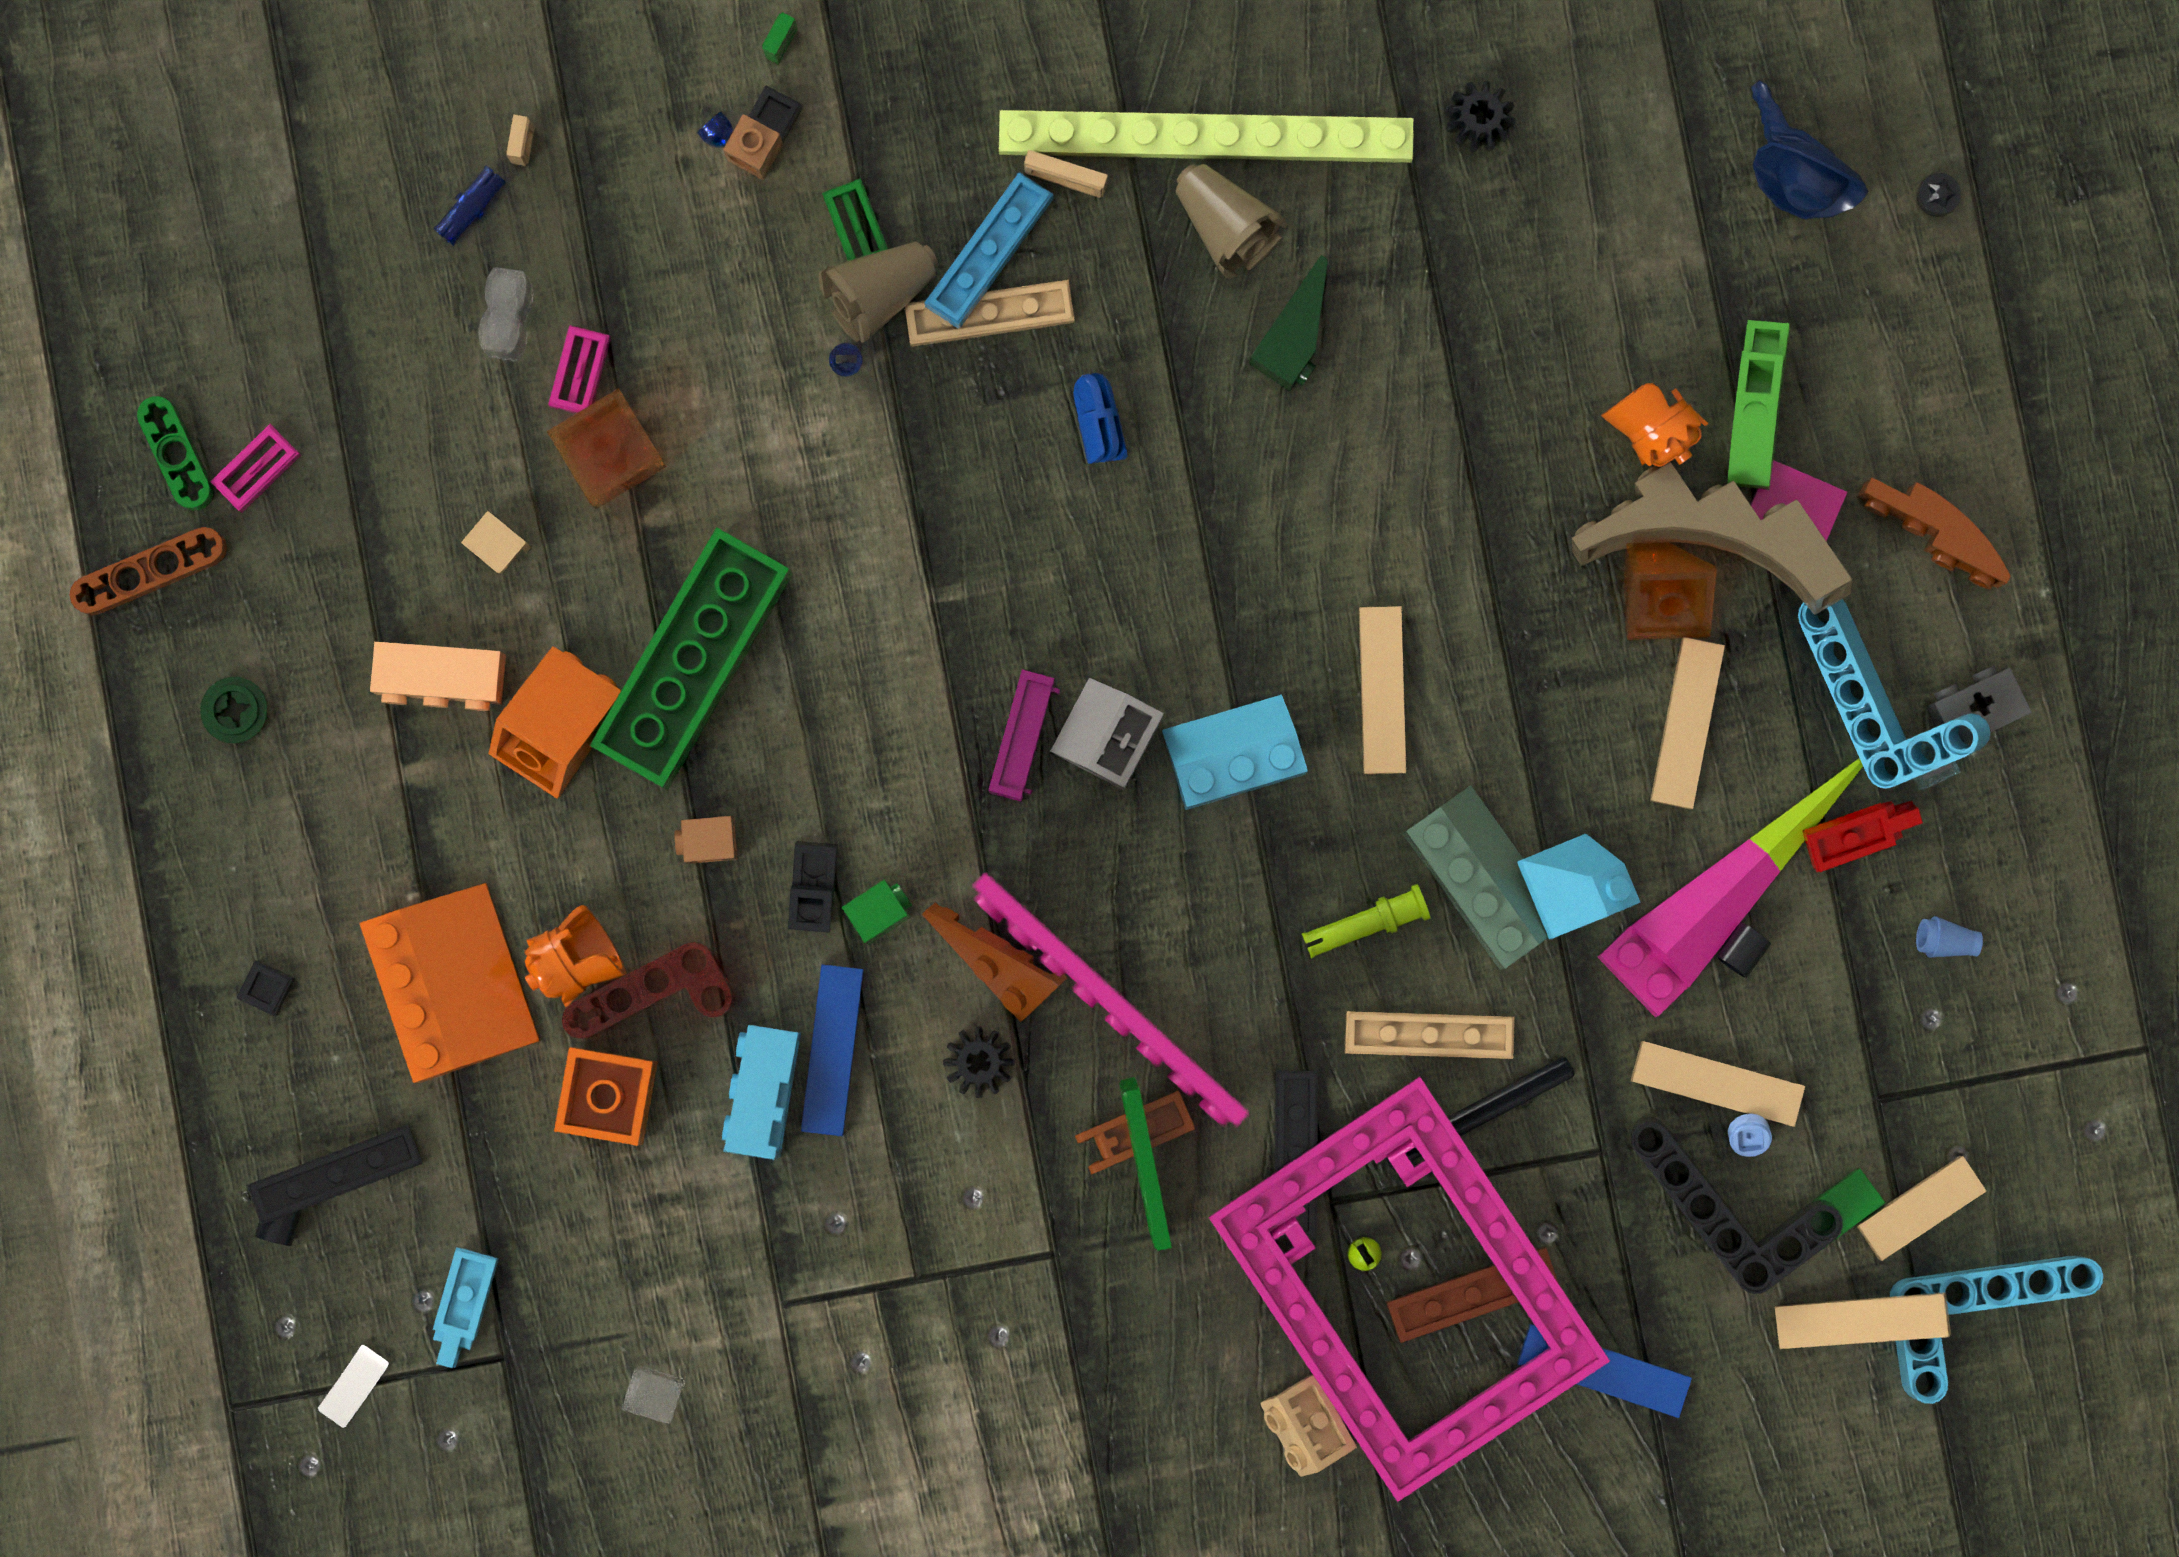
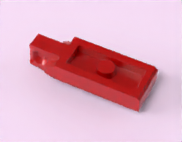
[1802,801,1923,872]

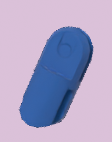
[1074,373,1128,464]

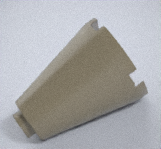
[1176,164,1287,279]
[819,241,938,343]

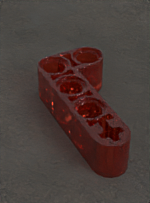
[562,942,735,1039]

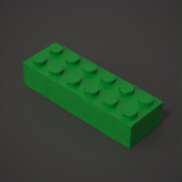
[589,527,793,791]

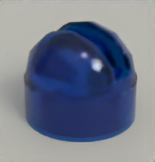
[697,111,733,148]
[829,343,863,377]

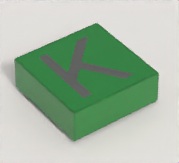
[762,12,798,65]

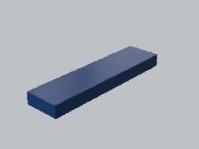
[801,964,864,1136]
[1517,1324,1692,1418]

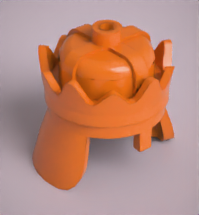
[1601,383,1709,467]
[524,905,626,1007]

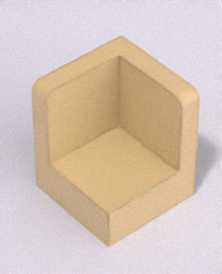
[461,511,531,574]

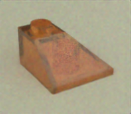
[1624,542,1717,640]

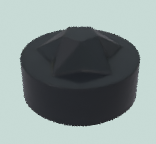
[1917,173,1961,217]

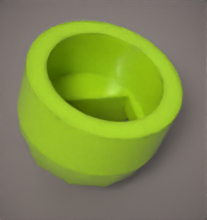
[1347,1237,1382,1271]

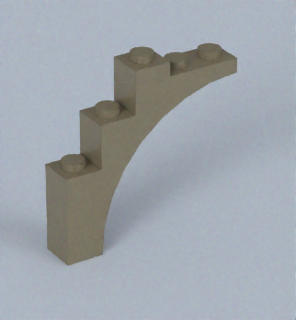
[1572,462,1852,615]

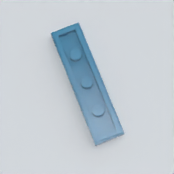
[924,172,1054,329]

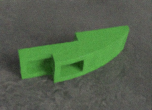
[1727,320,1790,490]

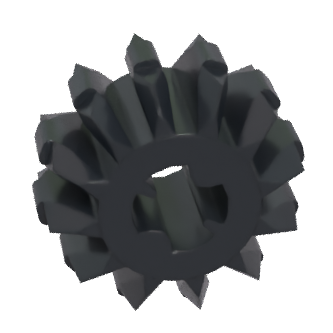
[1445,81,1516,152]
[943,1026,1015,1098]

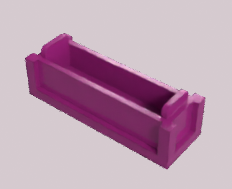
[988,669,1060,802]

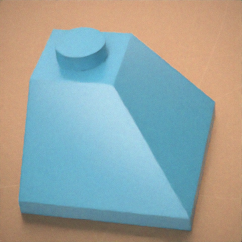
[1517,834,1641,940]

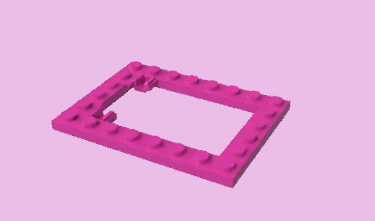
[973,873,1249,1126]
[1209,1076,1610,1502]

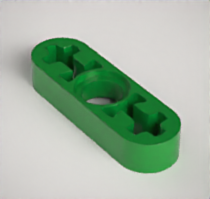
[137,396,214,511]

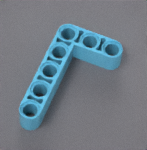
[1798,599,1991,789]
[1889,1256,2103,1404]

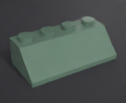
[1403,785,1548,970]

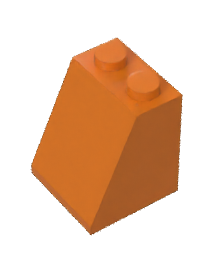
[488,646,621,799]

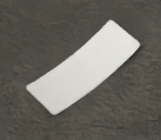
[318,1345,389,1428]

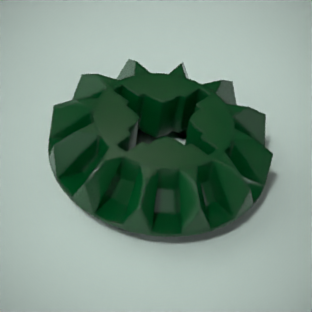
[200,677,268,743]

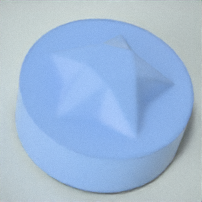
[1728,1114,1772,1157]

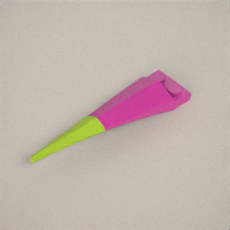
[1597,758,1863,1017]

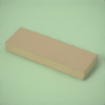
[1856,1156,1986,1261]

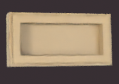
[1024,150,1108,198]

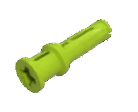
[1302,884,1431,959]

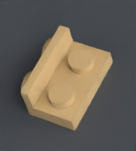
[1261,1374,1357,1477]

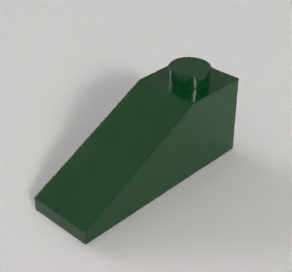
[1249,255,1328,391]

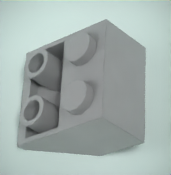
[1050,678,1164,791]

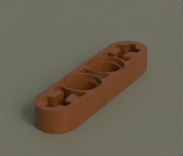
[69,527,227,615]

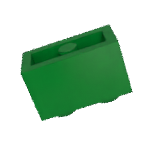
[842,879,912,945]

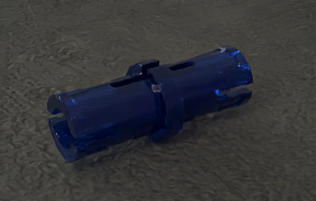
[433,165,506,246]

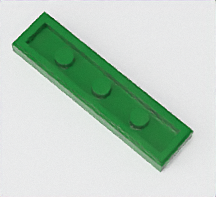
[1119,1077,1172,1251]

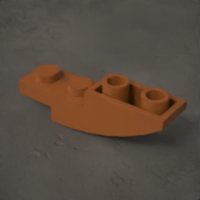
[1857,477,2011,590]

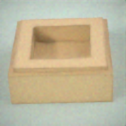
[506,114,535,166]

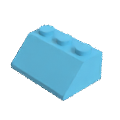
[1162,695,1308,810]

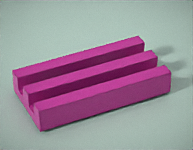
[548,325,611,417]
[210,424,301,513]

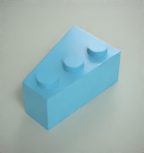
[722,1025,801,1160]

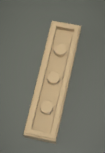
[905,280,1075,347]
[1359,606,1406,775]
[1650,637,1725,810]
[1345,1011,1514,1059]
[1631,1041,1805,1127]
[1775,1293,1951,1349]

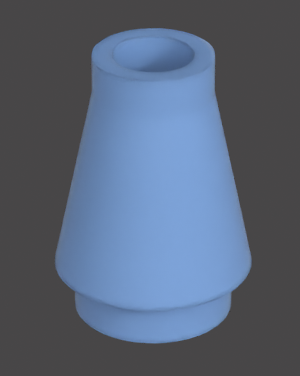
[1916,916,1983,958]

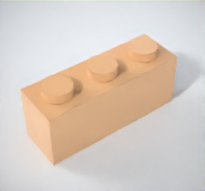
[370,641,506,711]

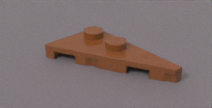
[922,902,1068,1022]

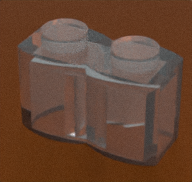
[478,267,533,361]

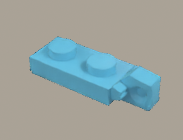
[433,1247,499,1368]

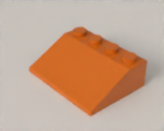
[359,883,540,1083]

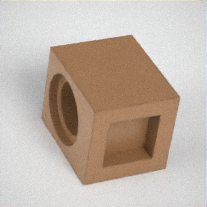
[723,114,783,180]
[674,816,738,864]

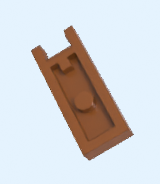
[1075,1090,1195,1174]

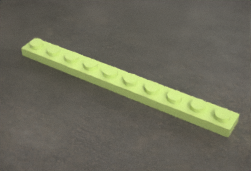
[999,110,1413,162]

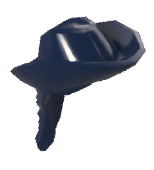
[1751,81,1869,219]

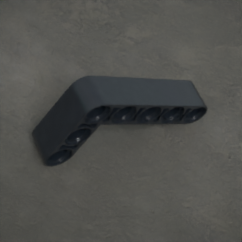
[1631,1117,1843,1294]

